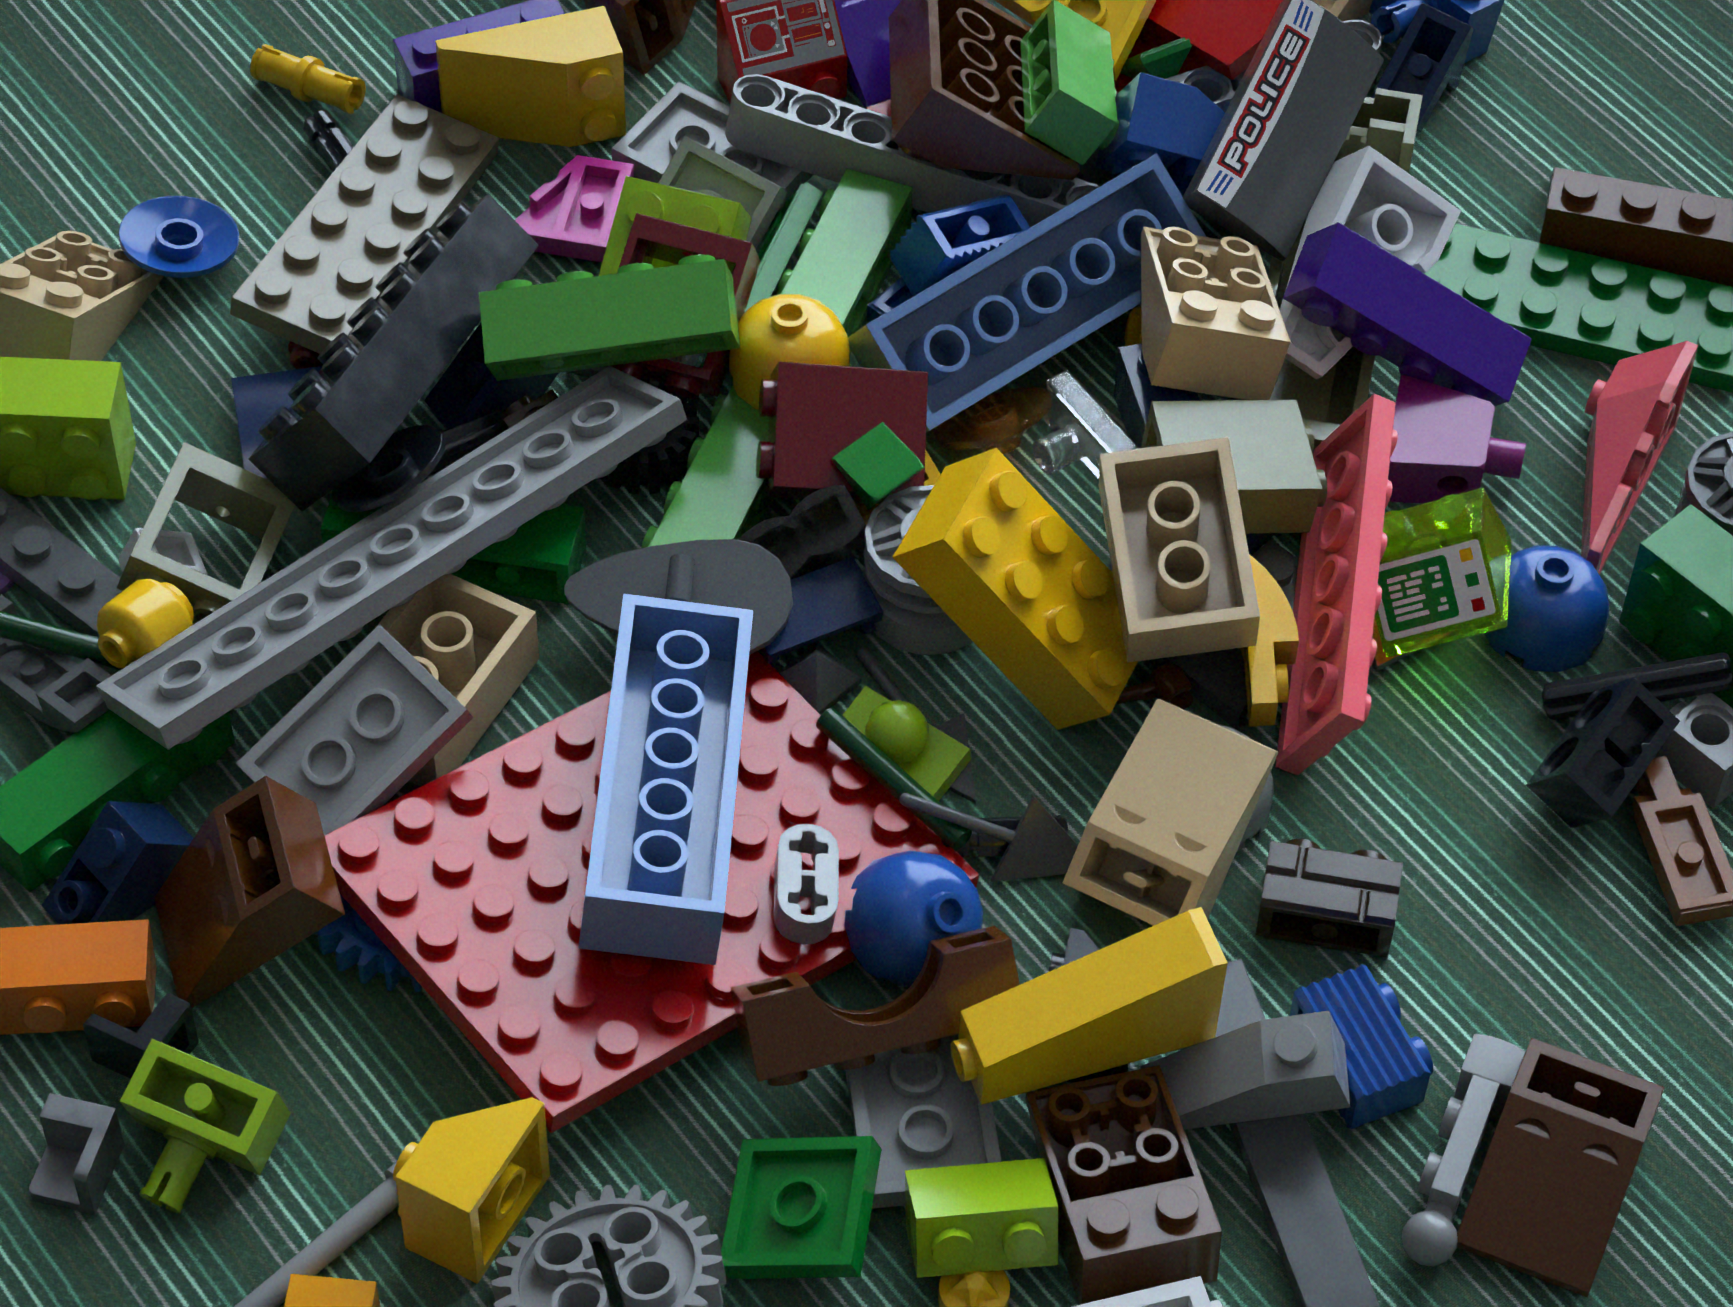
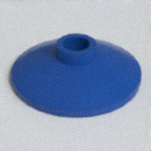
[119,196,239,278]

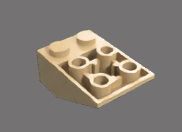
[1141,227,1290,400]
[0,231,164,361]
[1062,699,1279,926]

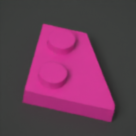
[515,155,634,262]

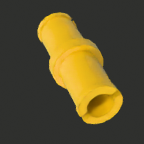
[250,44,366,114]

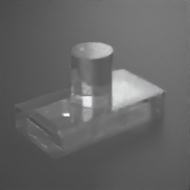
[1032,370,1138,481]

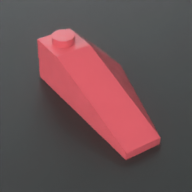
[1581,341,1698,575]

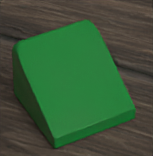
[831,422,925,510]

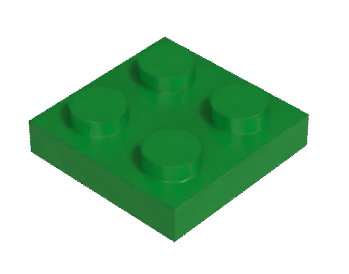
[721,1136,882,1279]

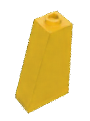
[951,907,1228,1105]

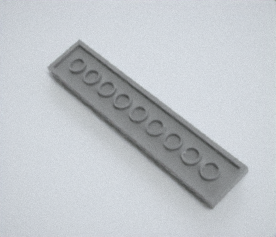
[96,366,687,750]

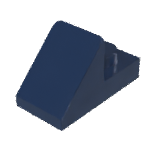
[1371,2,1474,132]

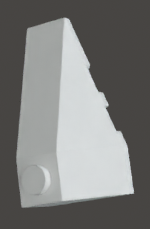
[1280,146,1461,379]

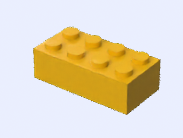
[892,447,1138,730]

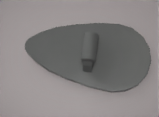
[564,539,793,655]

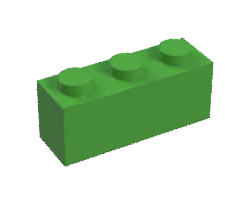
[1021,0,1119,165]

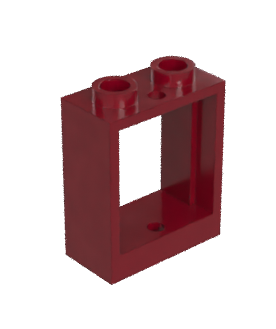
[604,213,761,399]

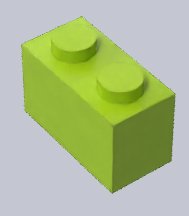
[905,1158,1058,1278]

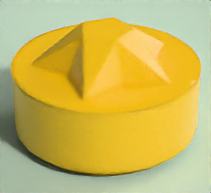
[938,1270,1010,1307]

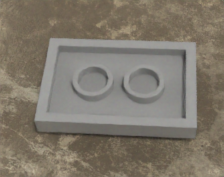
[611,81,813,214]
[236,624,473,835]
[845,1034,1001,1209]

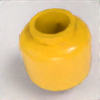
[96,579,194,668]

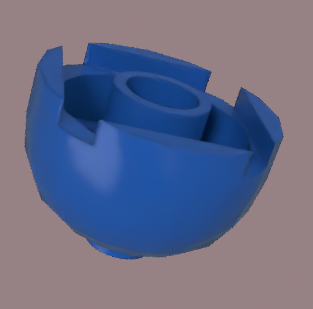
[1481,545,1609,672]
[844,851,983,987]

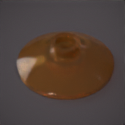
[935,387,1053,454]

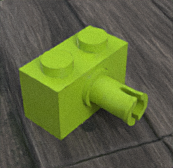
[120,1039,291,1214]

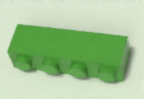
[479,255,740,381]

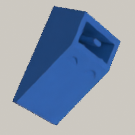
[1096,72,1225,197]

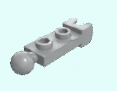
[1402,1034,1525,1267]

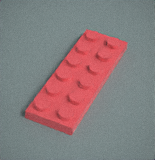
[1275,394,1398,775]

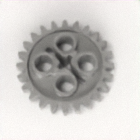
[491,1184,726,1307]

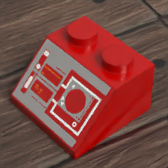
[716,0,847,103]

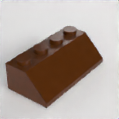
[1539,167,1733,287]

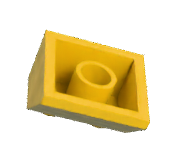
[393,1097,550,1284]

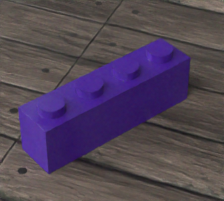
[1283,222,1532,406]

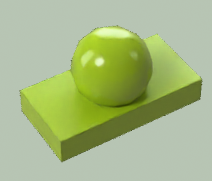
[843,686,972,801]

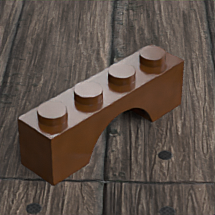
[730,926,1020,1086]

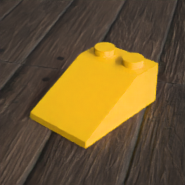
[435,6,626,147]

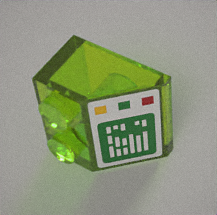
[1375,487,1512,657]

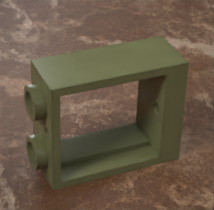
[117,442,295,624]

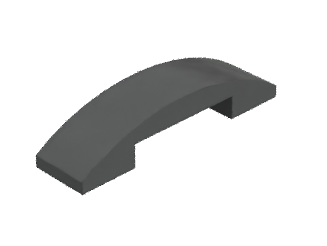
[0,594,112,732]

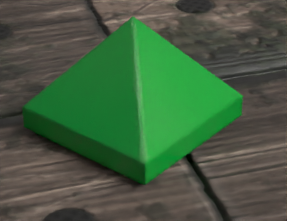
[1120,37,1192,79]

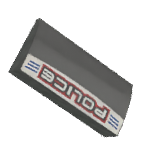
[1183,0,1384,261]

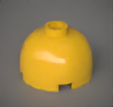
[729,294,850,410]

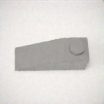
[1140,1011,1350,1130]

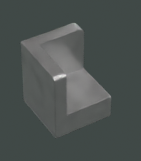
[29,1093,124,1215]

